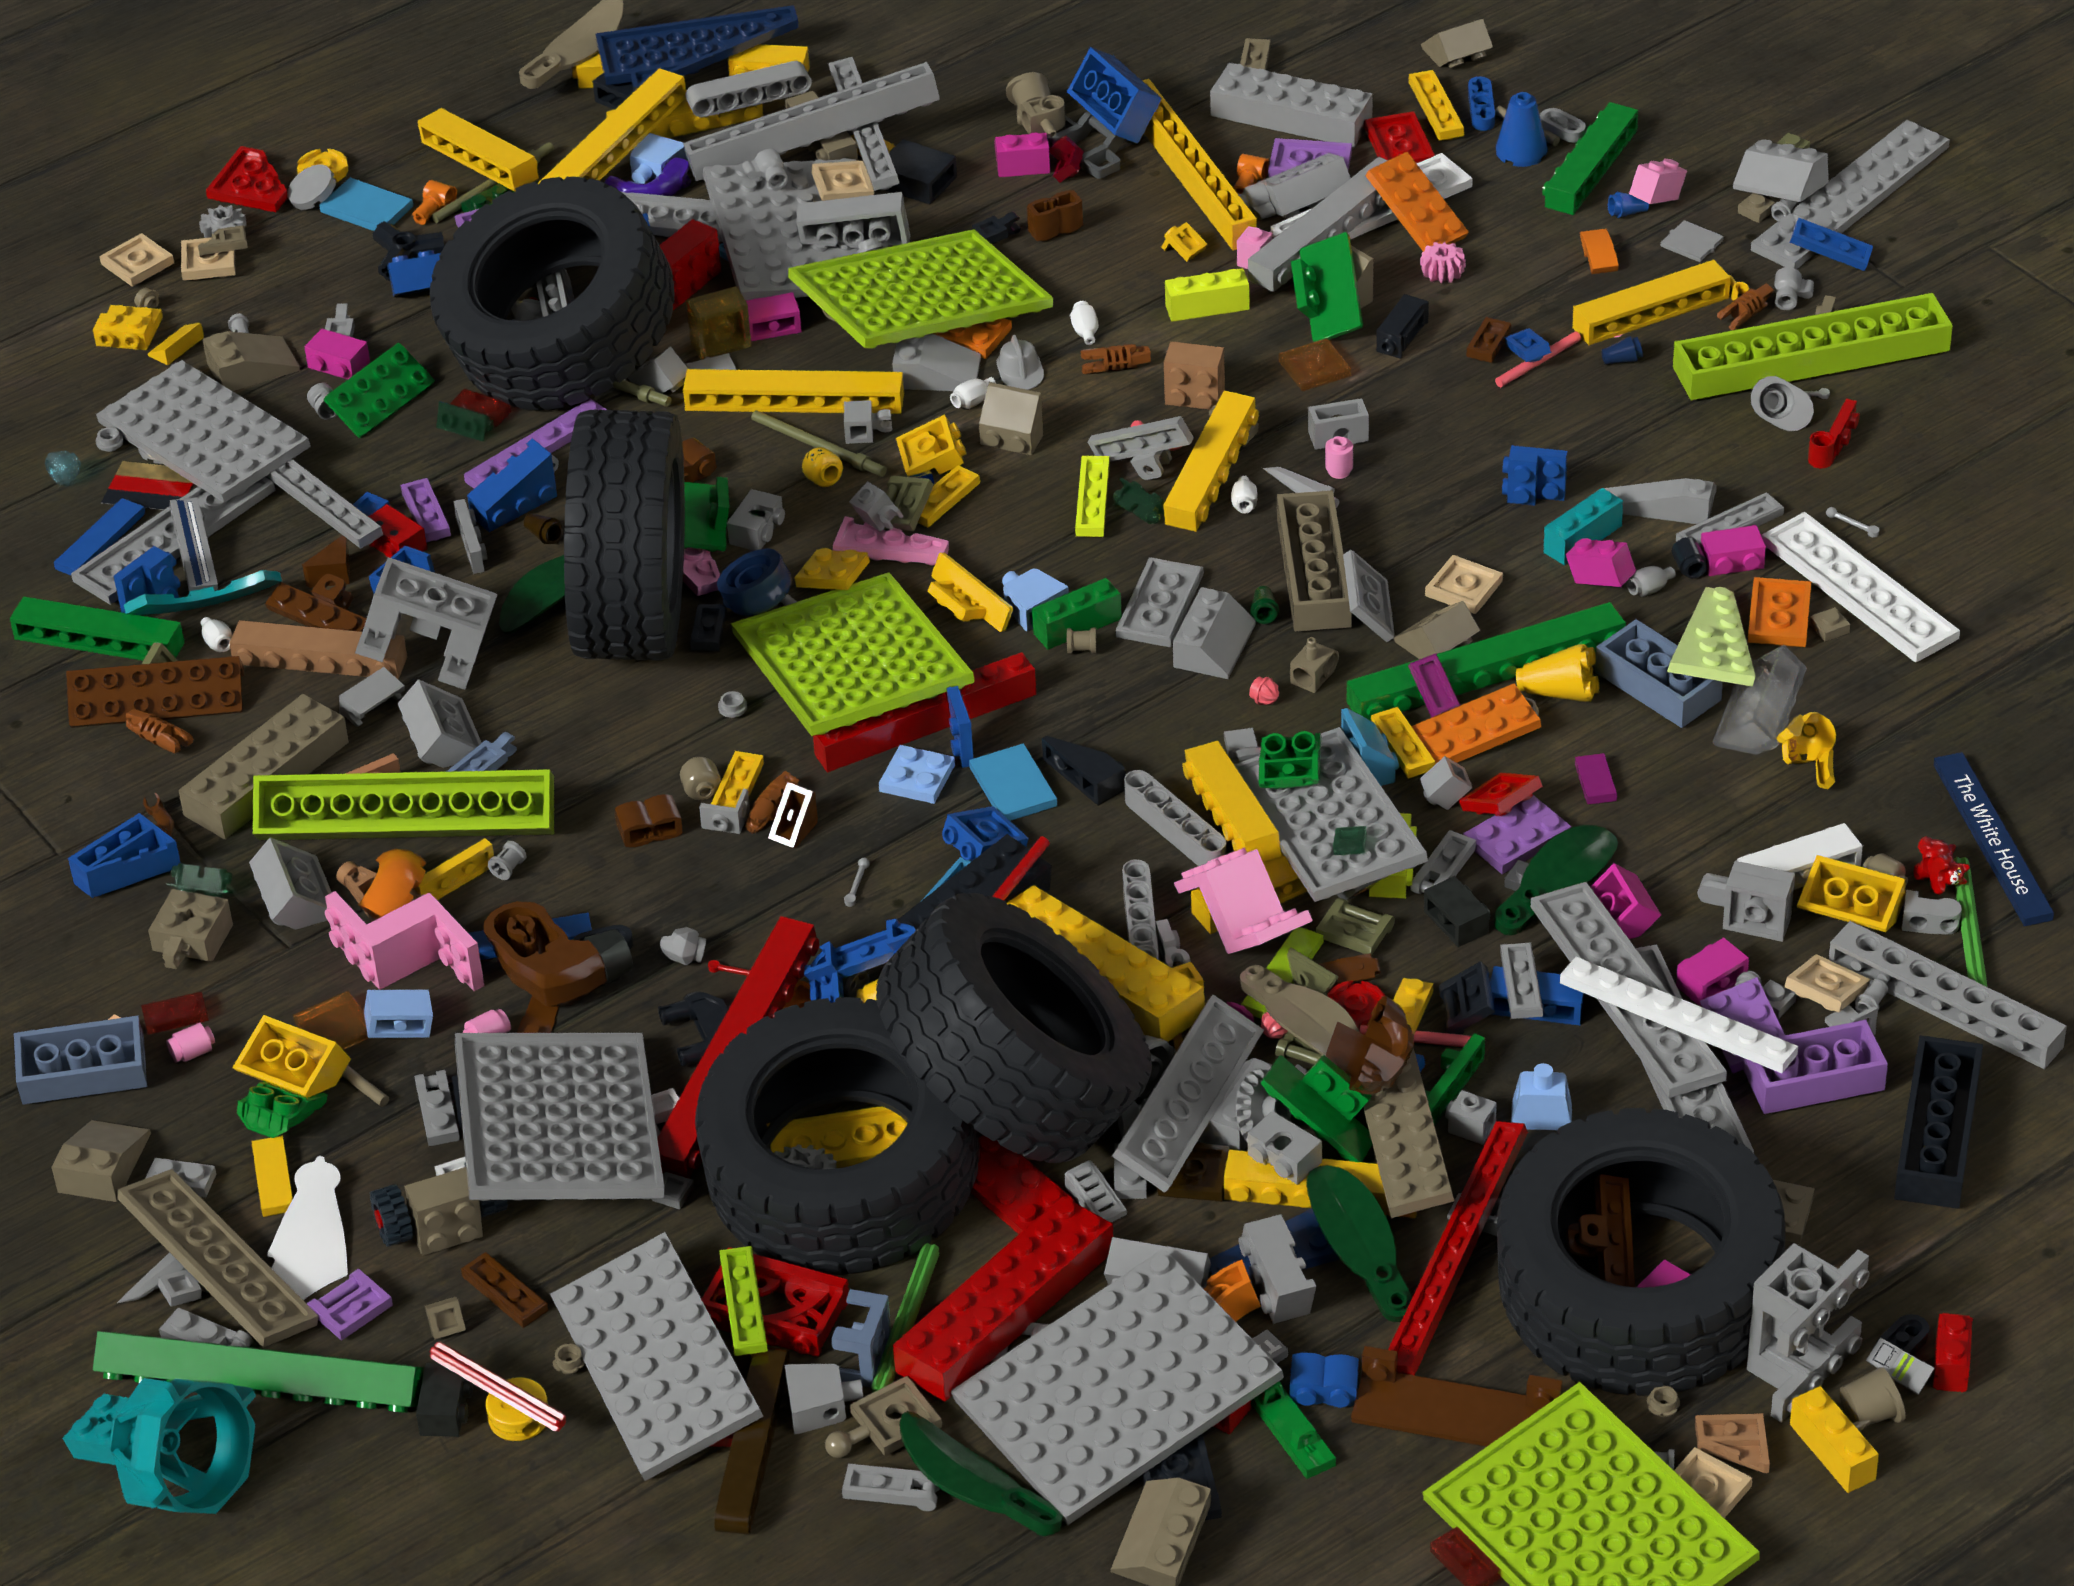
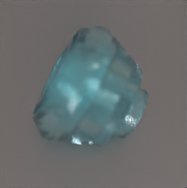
[45,450,81,486]

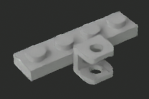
[1087,416,1194,480]

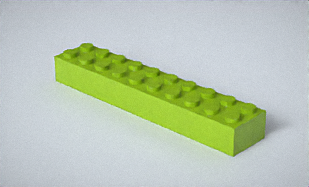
[1673,293,1953,400]
[253,769,554,840]

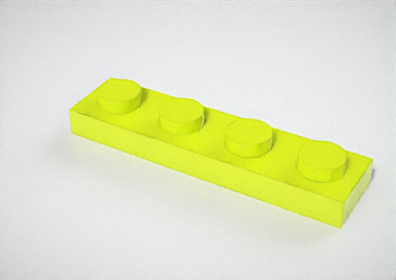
[1075,456,1110,537]

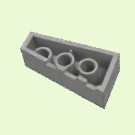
[796,192,911,249]

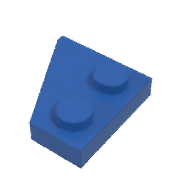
[946,686,973,768]

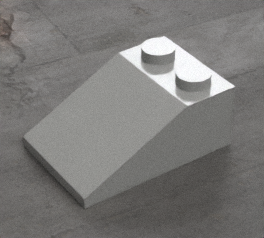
[892,333,981,391]

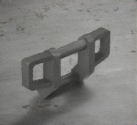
[1047,111,1124,179]

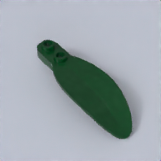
[499,555,565,634]
[1494,825,1618,935]
[1306,1165,1413,1322]
[899,1411,1063,1536]

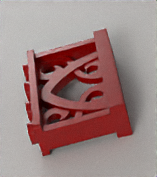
[701,1247,849,1357]

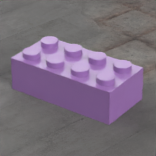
[1743,1020,1888,1114]

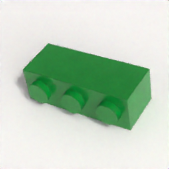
[1032,578,1122,650]

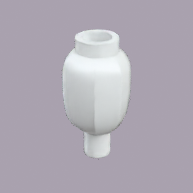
[1070,301,1098,345]
[950,377,996,409]
[1231,476,1258,513]
[201,617,233,652]

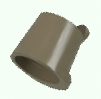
[1006,72,1051,125]
[1840,1367,1905,1431]

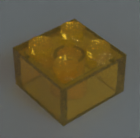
[686,286,752,360]

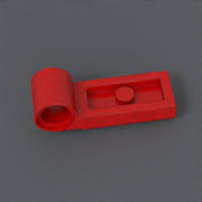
[1808,399,1860,469]

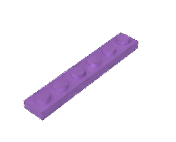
[464,398,607,489]

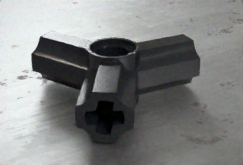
[373,221,444,281]

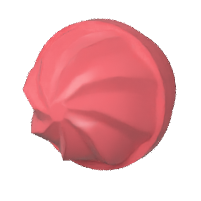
[1249,677,1279,705]
[1261,1012,1288,1039]

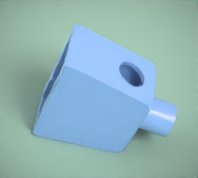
[630,133,688,184]
[1002,569,1069,632]
[1511,1063,1572,1131]

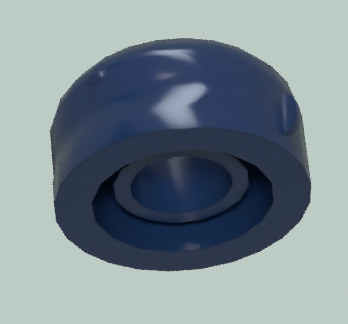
[717,548,792,616]

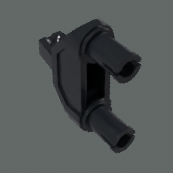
[658,991,730,1067]

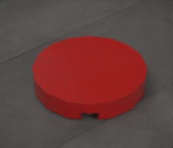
[1327,981,1385,1032]

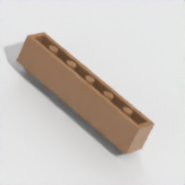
[229,620,407,680]

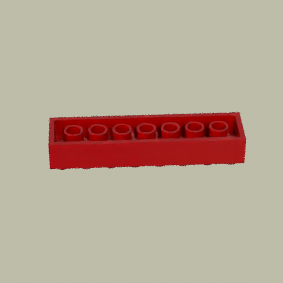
[893,1196,1113,1402]

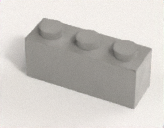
[1104,1237,1211,1289]

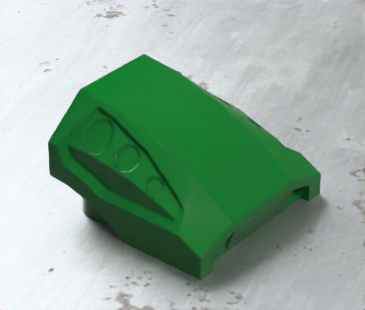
[1259,731,1322,789]
[237,1081,328,1138]

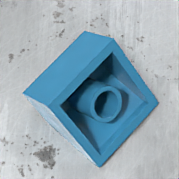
[1341,708,1399,786]

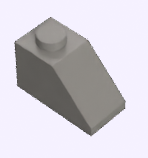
[628,346,688,394]

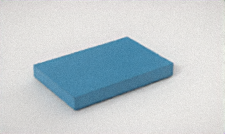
[319,177,413,231]
[969,743,1057,821]

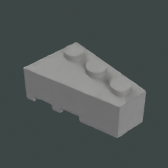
[1239,1214,1316,1324]

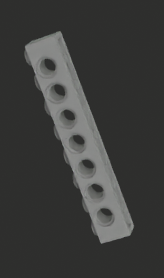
[1829,921,2067,1069]

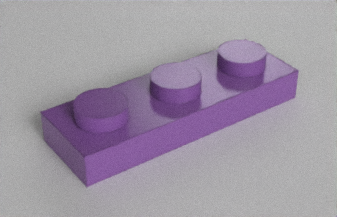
[401,478,451,542]

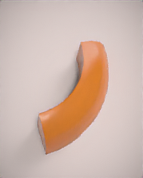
[358,849,426,920]
[1204,1259,1261,1322]

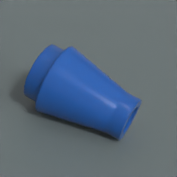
[1608,192,1649,218]

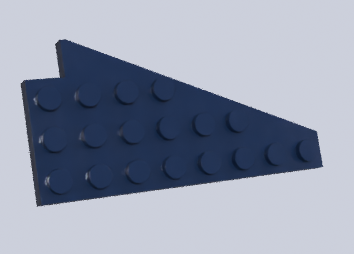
[595,5,799,91]

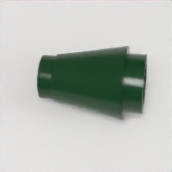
[1251,586,1279,624]

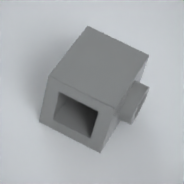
[1420,756,1473,810]
[1445,1090,1497,1145]

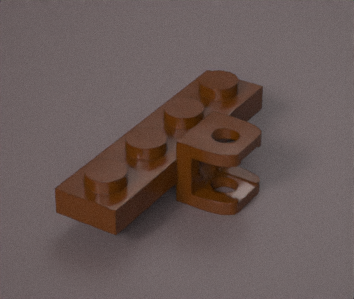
[265,574,367,632]
[1566,1174,1635,1287]

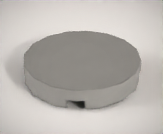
[288,164,336,210]

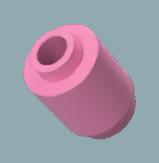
[1325,436,1353,479]
[463,1009,511,1033]
[166,1023,215,1063]

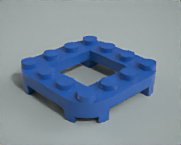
[804,919,916,1003]

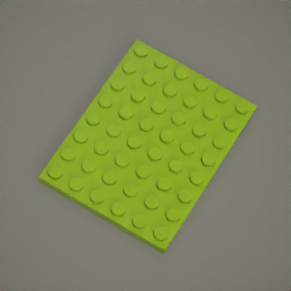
[788,229,1053,348]
[731,572,975,736]
[1423,1382,1760,1586]

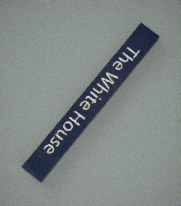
[1933,752,2054,926]

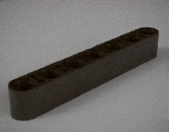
[714,1347,790,1535]

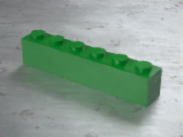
[1542,102,1638,215]
[10,596,185,661]

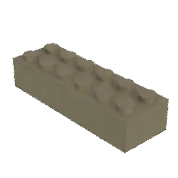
[1277,490,1351,631]
[178,694,349,840]

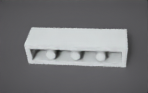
[1737,823,1863,890]

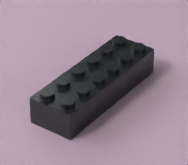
[885,834,1052,930]
[1894,1035,1983,1209]

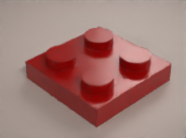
[1459,773,1543,816]

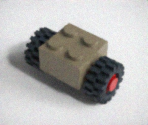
[370,1162,508,1256]

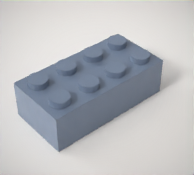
[1595,619,1723,728]
[14,1016,147,1105]

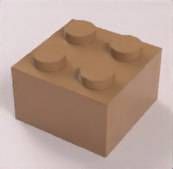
[1164,341,1225,410]

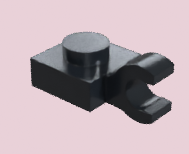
[972,212,1021,244]

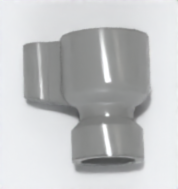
[742,149,788,189]
[1237,182,1275,220]
[1774,267,1814,310]

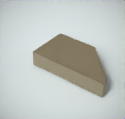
[198,225,248,255]

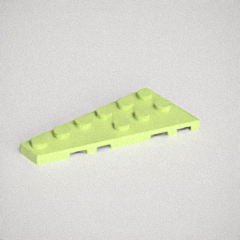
[1667,587,1756,687]

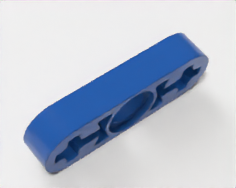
[1468,76,1495,131]

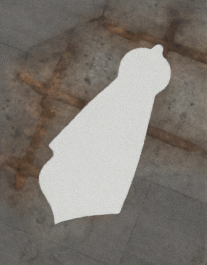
[267,1156,348,1300]

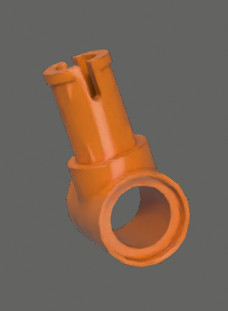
[1233,154,1269,194]
[412,180,457,225]

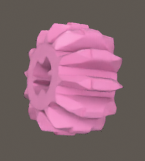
[1420,241,1466,283]

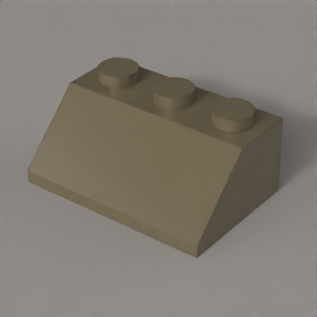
[1111,1478,1211,1586]

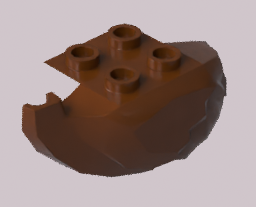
[1325,996,1414,1094]

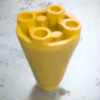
[1516,644,1599,702]

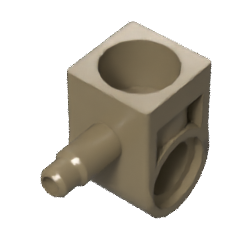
[1021,95,1065,137]
[1290,637,1339,693]

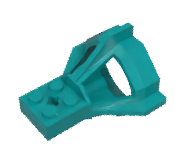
[62,1378,256,1514]

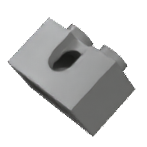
[1308,398,1369,450]
[727,489,785,551]
[1248,1111,1322,1185]

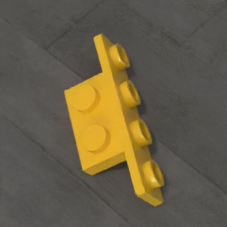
[928,553,1013,632]

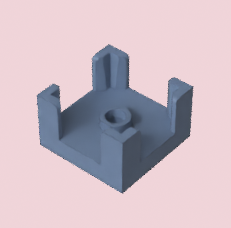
[832,1289,891,1388]

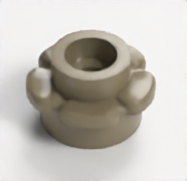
[134,288,159,309]
[553,1344,585,1374]
[1647,1386,1680,1417]

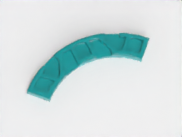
[124,570,282,615]

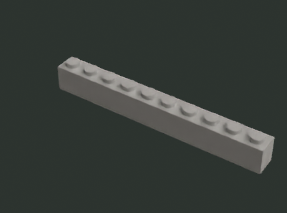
[683,62,940,181]

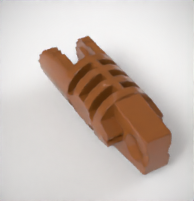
[1717,283,1774,331]
[1081,344,1151,374]
[126,709,194,754]
[745,771,799,834]

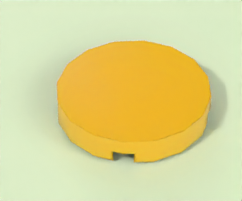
[297,149,348,183]

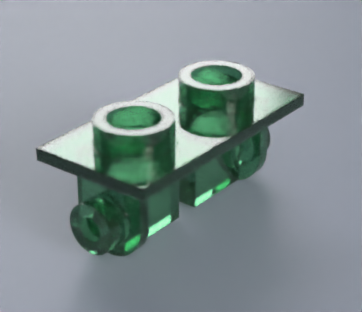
[436,401,494,441]
[1113,477,1165,524]
[166,863,234,898]

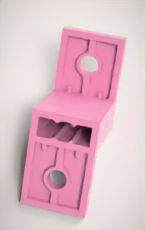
[1174,847,1313,954]
[325,891,484,991]

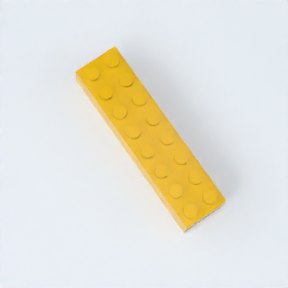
[1006,885,1205,1042]

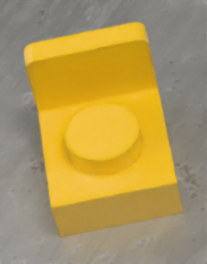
[1161,222,1208,262]

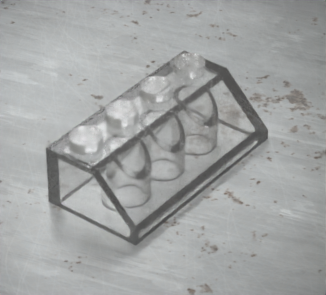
[1712,645,1807,755]

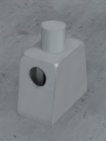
[785,1364,863,1435]

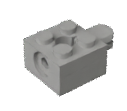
[1697,861,1795,942]

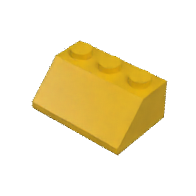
[1797,855,1906,932]
[232,1015,351,1098]

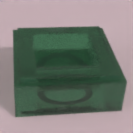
[1333,826,1367,855]

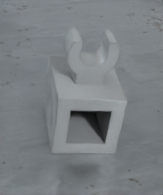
[844,400,892,444]
[849,481,903,532]

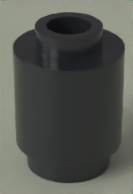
[1671,537,1707,579]

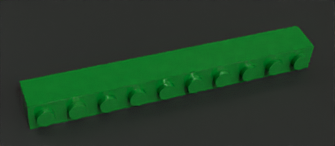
[1347,602,1626,721]
[93,1331,424,1413]

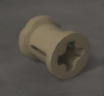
[1067,628,1096,654]

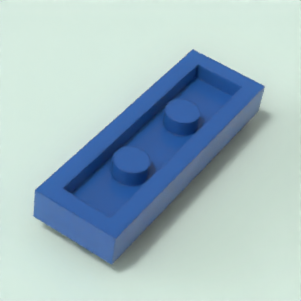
[1789,217,1873,271]

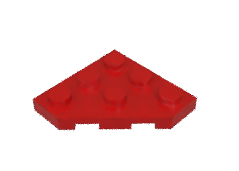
[206,146,288,212]

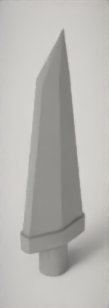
[1263,467,1339,508]
[117,1252,186,1303]

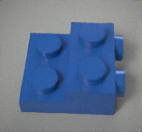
[1502,445,1567,505]
[114,546,181,613]
[942,806,1029,862]

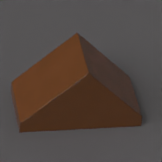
[302,535,350,588]
[768,782,818,848]

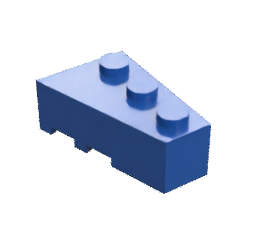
[467,438,557,532]
[68,813,181,898]

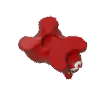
[1913,836,1970,895]

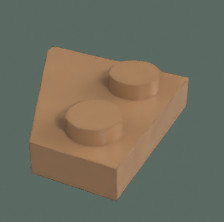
[1695,1413,1770,1473]

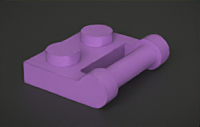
[307,1269,393,1341]

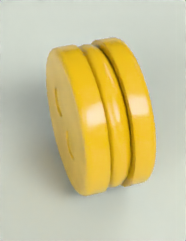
[486,1378,548,1441]

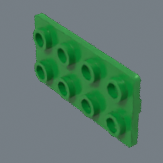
[1291,232,1363,344]
[324,343,435,438]
[684,477,729,552]
[1261,1054,1372,1162]

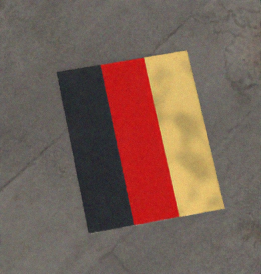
[101,461,193,510]

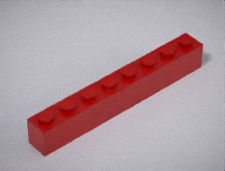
[813,652,1036,773]

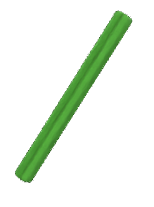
[1953,857,1987,987]
[871,1243,939,1393]

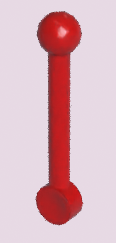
[708,960,750,976]

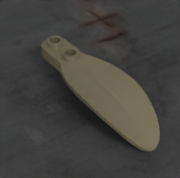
[519,0,624,89]
[1240,965,1359,1056]

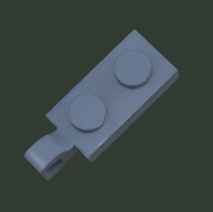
[446,732,517,772]

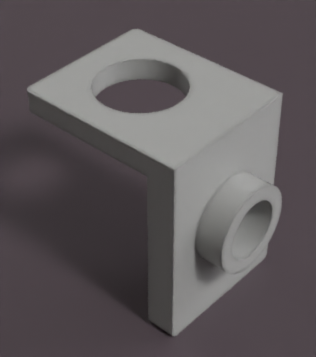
[699,788,750,834]
[1825,1005,1878,1035]

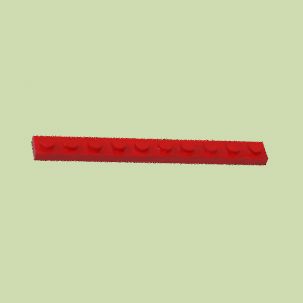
[1388,1121,1528,1375]

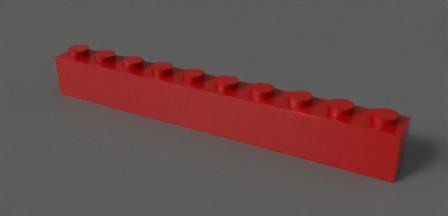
[657,916,819,1179]

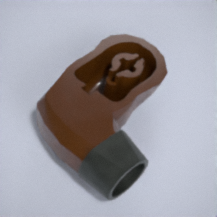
[484,901,633,1007]

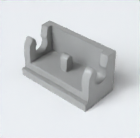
[339,667,405,727]

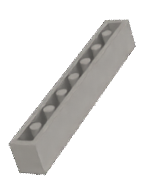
[1248,157,1388,292]

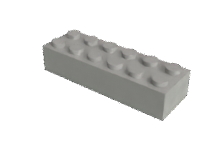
[1210,63,1373,147]

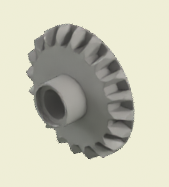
[1236,1068,1292,1143]

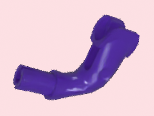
[605,157,692,196]

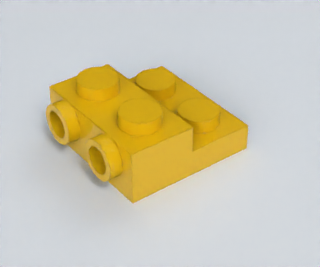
[93,305,163,350]
[896,414,967,477]

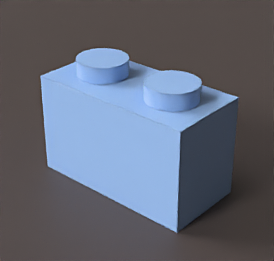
[364,990,433,1038]

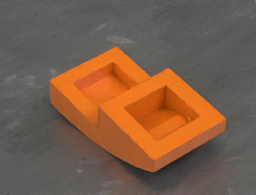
[1580,229,1619,274]

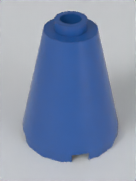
[1496,92,1548,167]

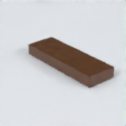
[461,1252,548,1328]

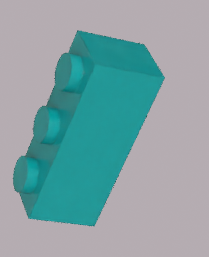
[1543,488,1623,565]

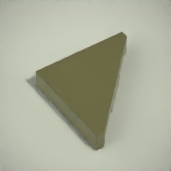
[1287,948,1339,996]

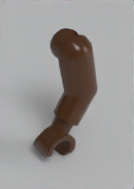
[143,793,175,837]

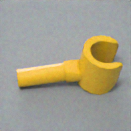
[1729,275,1749,301]

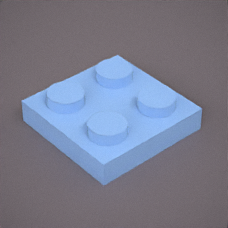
[879,745,955,804]

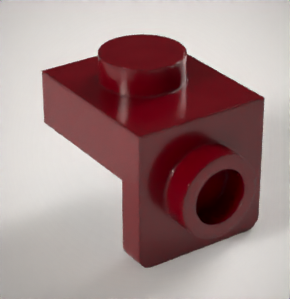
[1049,136,1084,183]

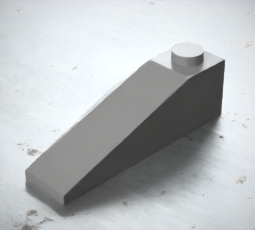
[1604,478,1717,524]

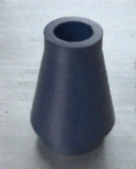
[1601,336,1643,365]

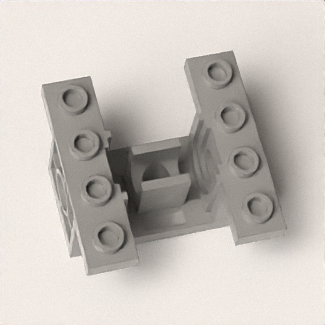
[355,557,497,690]
[1747,1243,1870,1423]

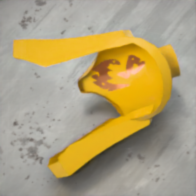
[1776,712,1836,789]

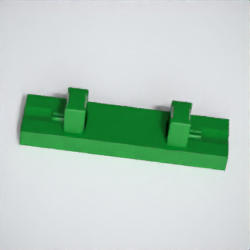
[1425,1033,1485,1126]
[1251,1381,1336,1479]

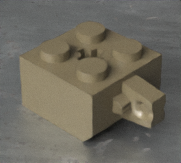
[148,889,233,969]

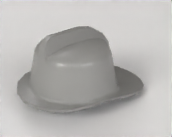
[997,335,1044,390]
[1751,376,1814,431]

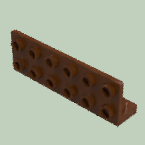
[66,656,244,728]
[1351,1346,1562,1447]

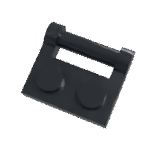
[1439,961,1495,1035]

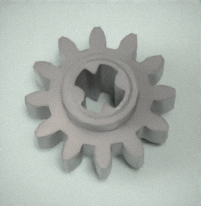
[199,205,247,238]

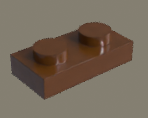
[1466,317,1511,363]

